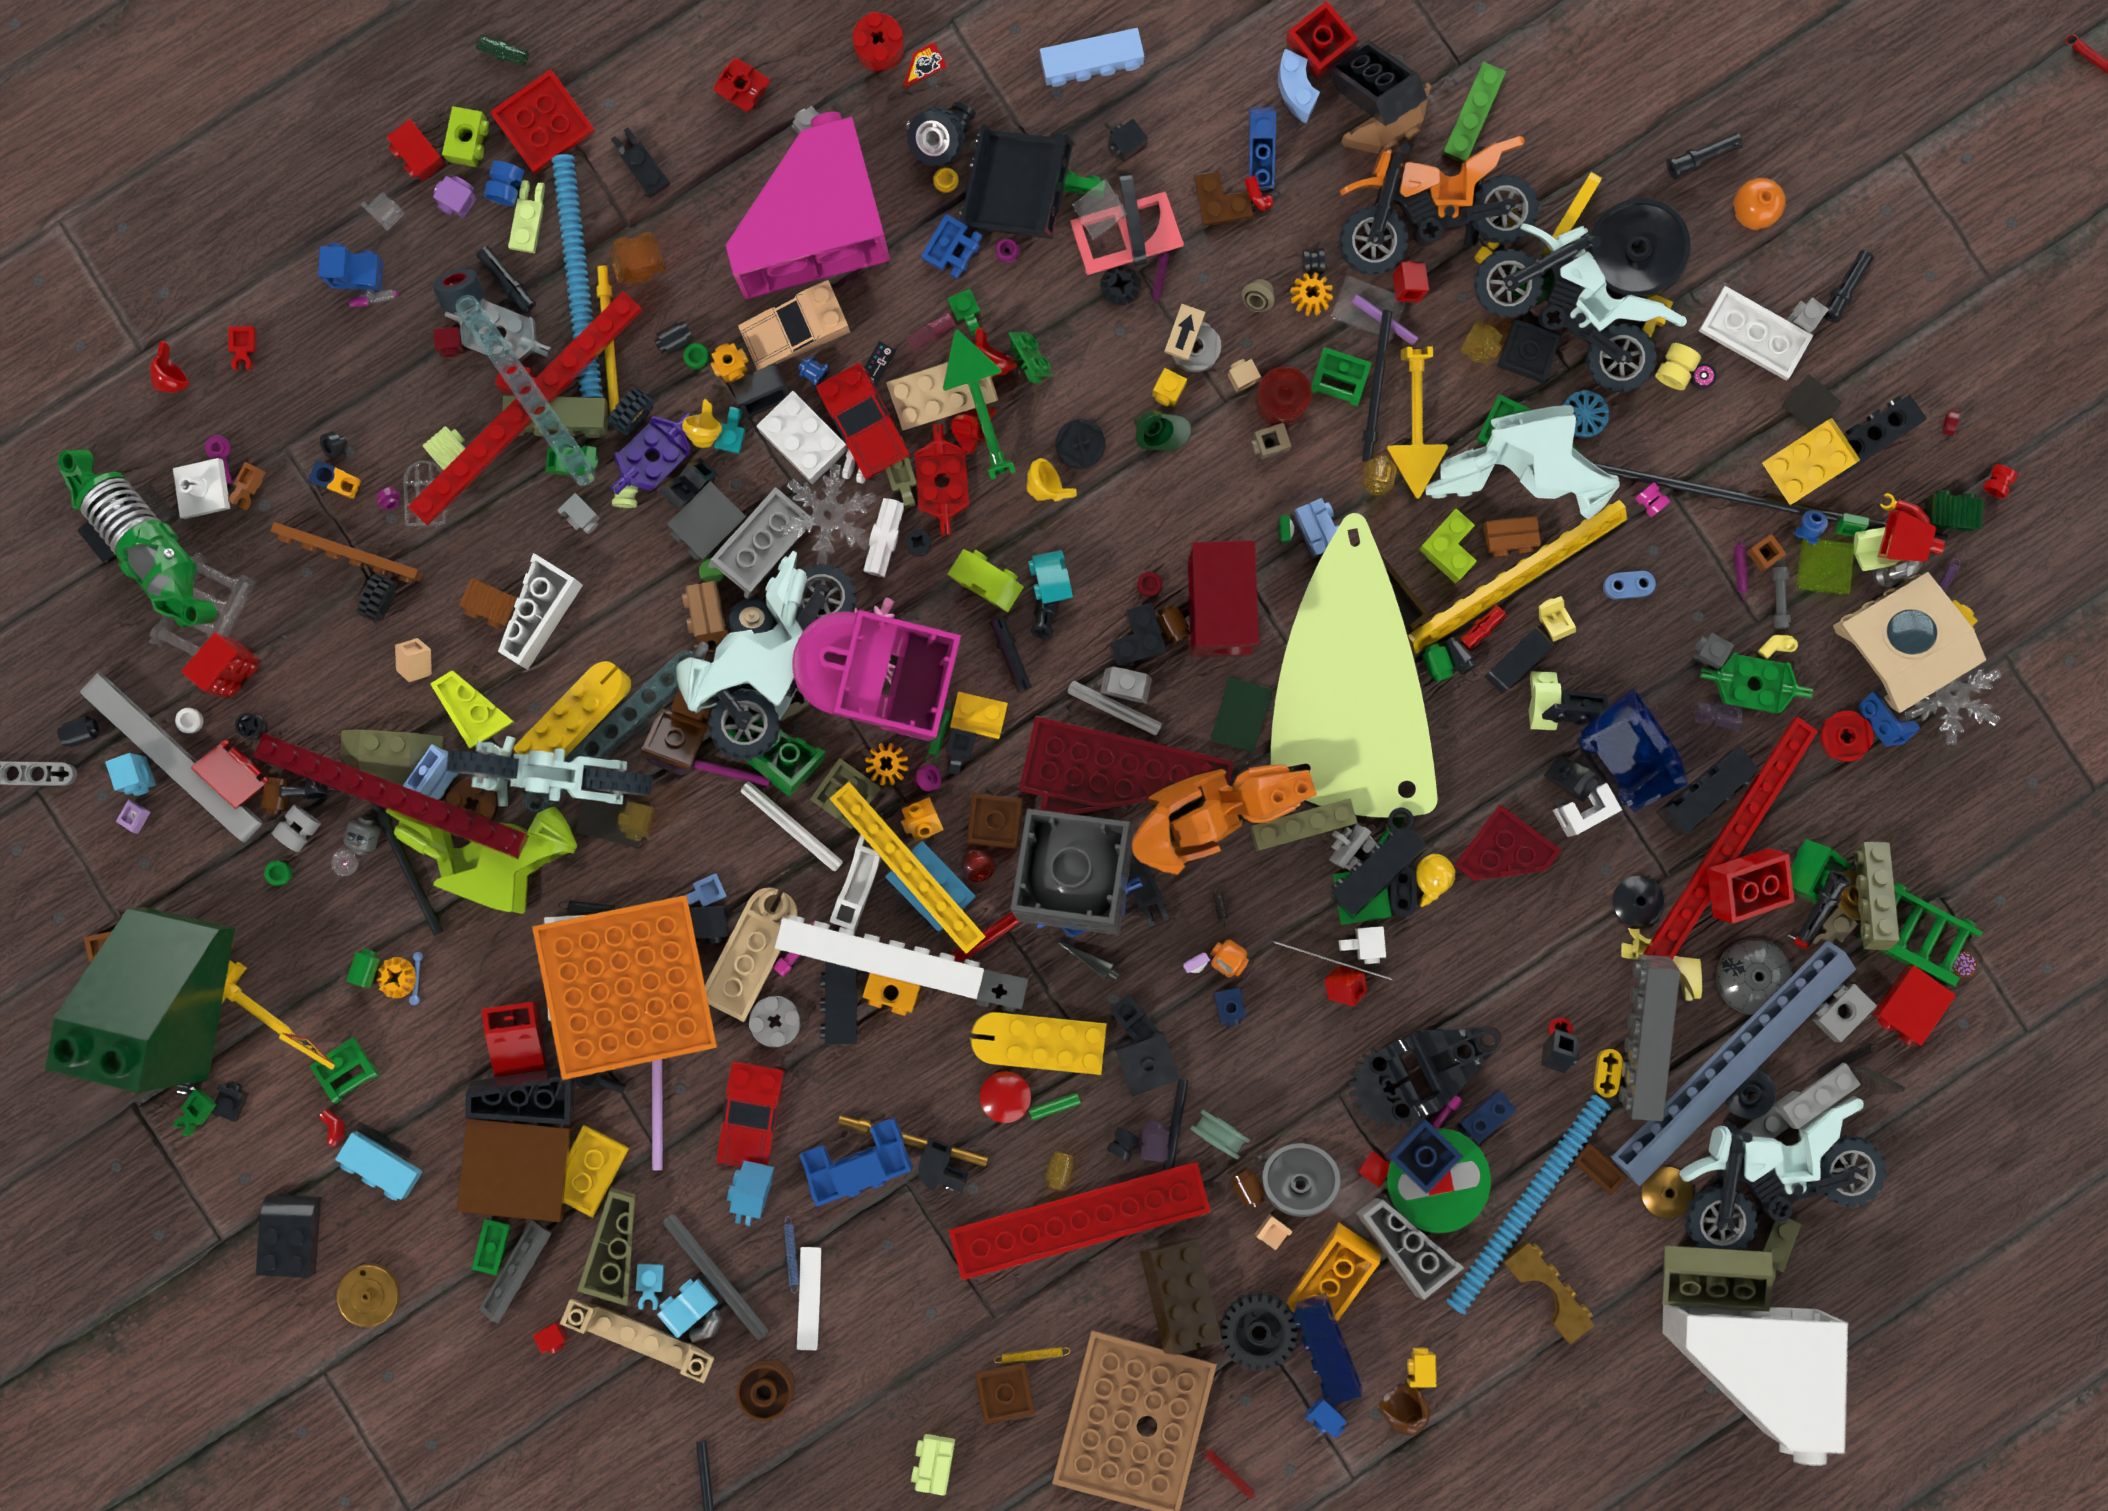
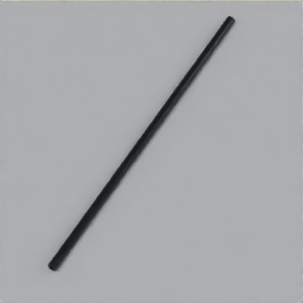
[1592,462,1948,544]

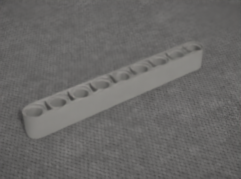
[80,672,263,843]

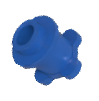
[798,355,830,389]
[1795,510,1828,544]

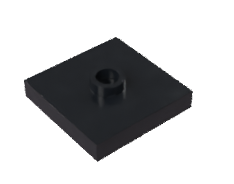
[1496,318,1562,384]
[1115,1031,1180,1097]

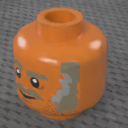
[1210,939,1249,978]

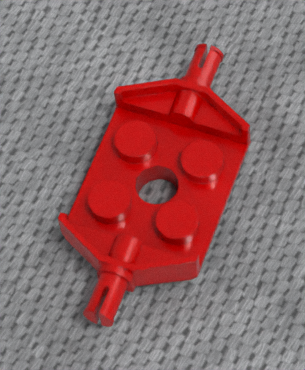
[914,424,969,536]

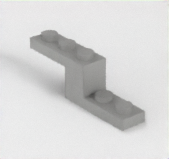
[1740,1063,1861,1138]

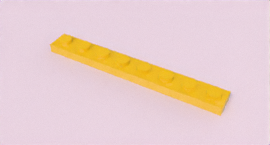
[829,782,986,954]

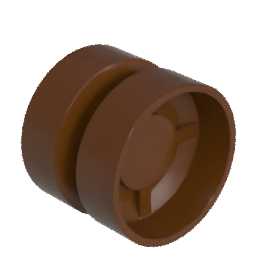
[736,1359,795,1421]

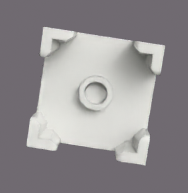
[1553,783,1622,837]

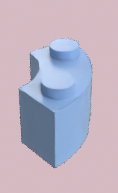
[1278,49,1320,123]

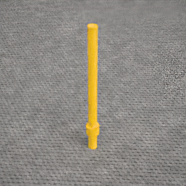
[596,266,619,415]

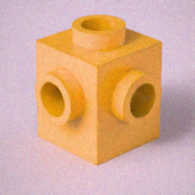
[710,343,749,383]
[901,797,944,842]

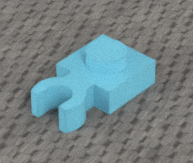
[636,1264,664,1310]

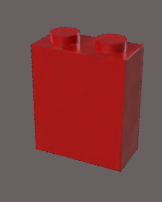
[1871,965,1957,1046]

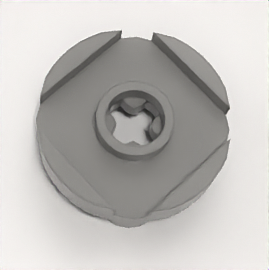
[1172,322,1221,373]
[749,996,801,1047]

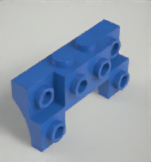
[799,1117,913,1207]

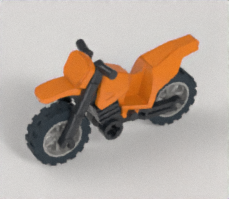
[1339,136,1539,276]

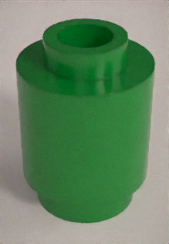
[1421,643,1454,683]

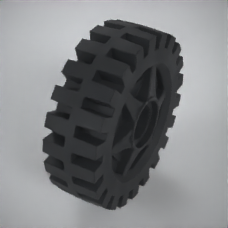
[1221,1291,1298,1371]

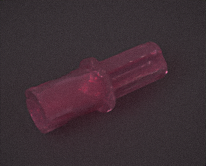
[907,312,956,349]

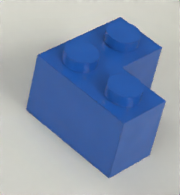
[318,243,383,291]

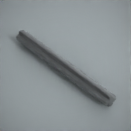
[663,1214,768,1340]

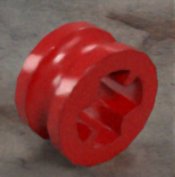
[1548,1018,1573,1036]

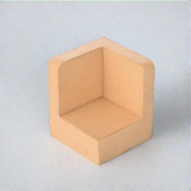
[395,638,432,682]
[1255,1213,1293,1250]

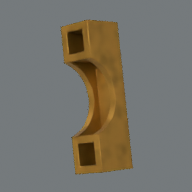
[1503,1240,1594,1345]

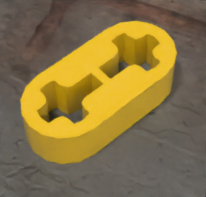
[1594,1049,1622,1098]

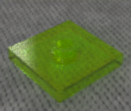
[1797,539,1854,595]

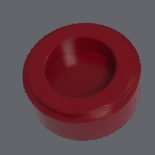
[1942,410,1959,436]
[1137,571,1162,598]

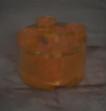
[609,232,666,285]

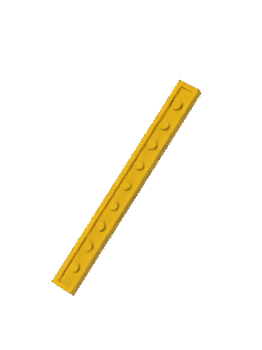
[1407,500,1627,654]

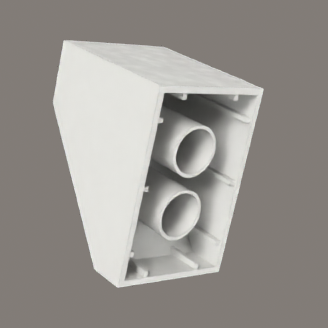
[1663,1305,1848,1465]

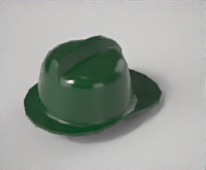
[1134,410,1191,451]

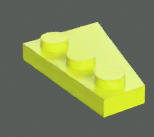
[431,671,515,749]

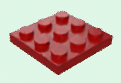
[490,69,596,174]

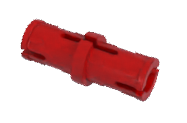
[1459,605,1507,651]

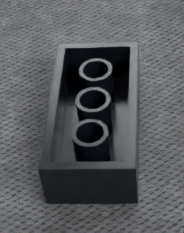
[1328,40,1428,126]

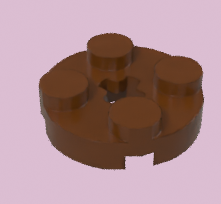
[446,779,498,821]

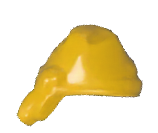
[682,399,722,448]
[1026,458,1077,502]
[1416,854,1455,907]

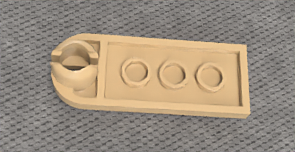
[705,888,798,1022]

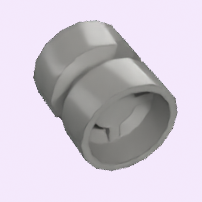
[272,804,321,853]

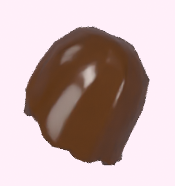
[1379,1384,1431,1436]

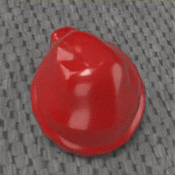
[975,328,1017,378]
[150,340,189,393]

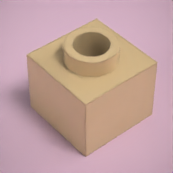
[1228,359,1261,393]

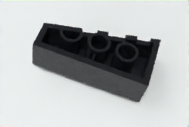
[1656,746,1759,836]
[465,1067,575,1125]

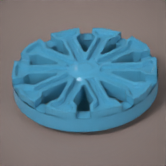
[1563,390,1609,438]

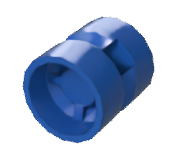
[483,161,524,206]

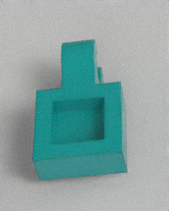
[714,407,745,454]

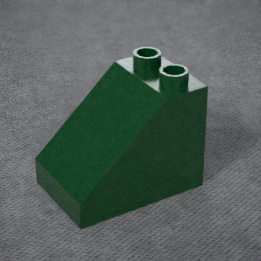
[45,907,235,1093]

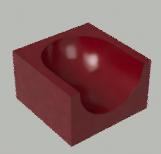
[1187,540,1259,657]

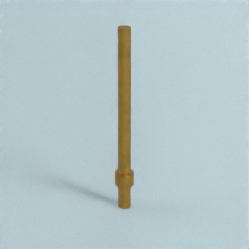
[837,1114,988,1167]

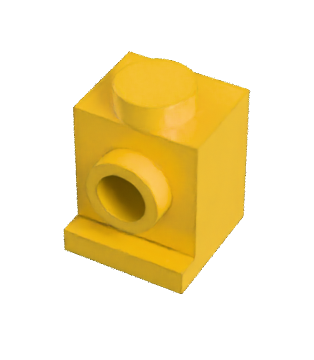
[1407,1347,1436,1387]

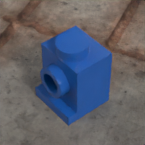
[1304,1395,1347,1438]

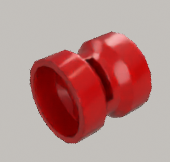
[1983,464,2018,499]

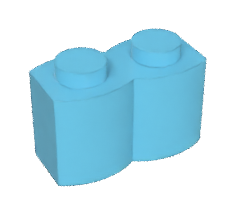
[657,1278,718,1338]

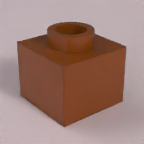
[1746,534,1786,571]

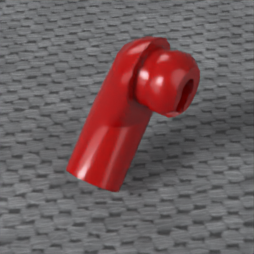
[1244,176,1273,211]
[319,1108,345,1148]

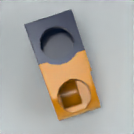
[308,460,362,499]

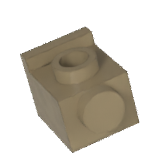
[1251,423,1292,459]

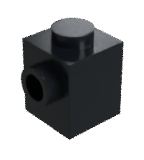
[1108,118,1148,163]
[1541,1029,1580,1073]

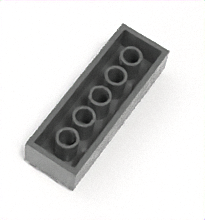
[1619,954,1680,1121]

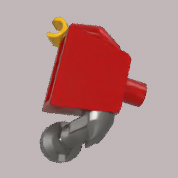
[1872,493,1945,587]

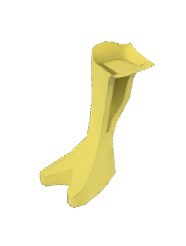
[1621,928,1702,1002]

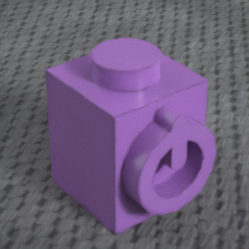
[433,175,477,219]

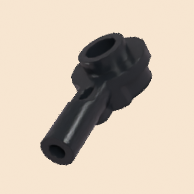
[575,1072,626,1094]

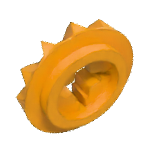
[376,957,416,998]

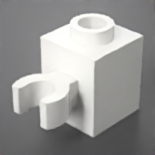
[1339,926,1386,964]

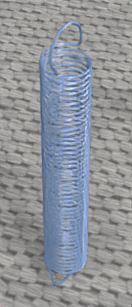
[784,1216,799,1293]

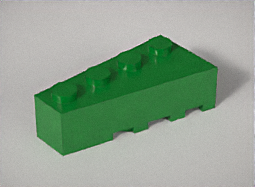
[725,715,826,797]

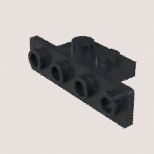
[1542,690,1641,730]

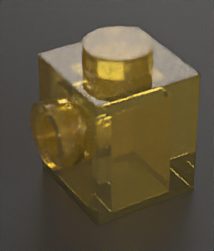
[618,801,656,841]

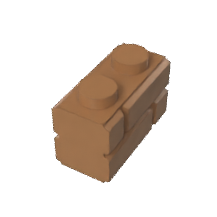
[682,581,726,639]

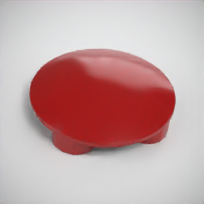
[980,1071,1031,1123]

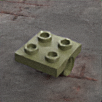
[810,758,882,829]

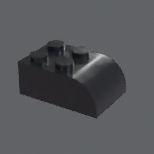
[256,1194,321,1278]

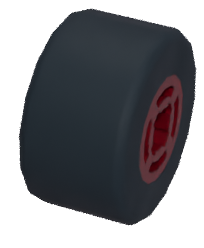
[433,268,484,313]

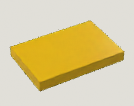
[563,1124,630,1218]

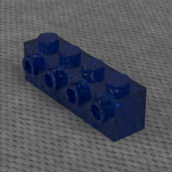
[1292,1293,1363,1406]

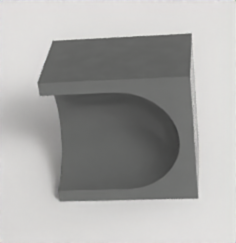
[1011,809,1135,935]

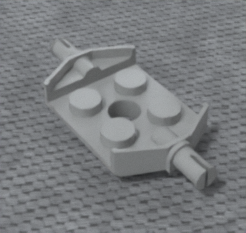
[445,298,552,365]

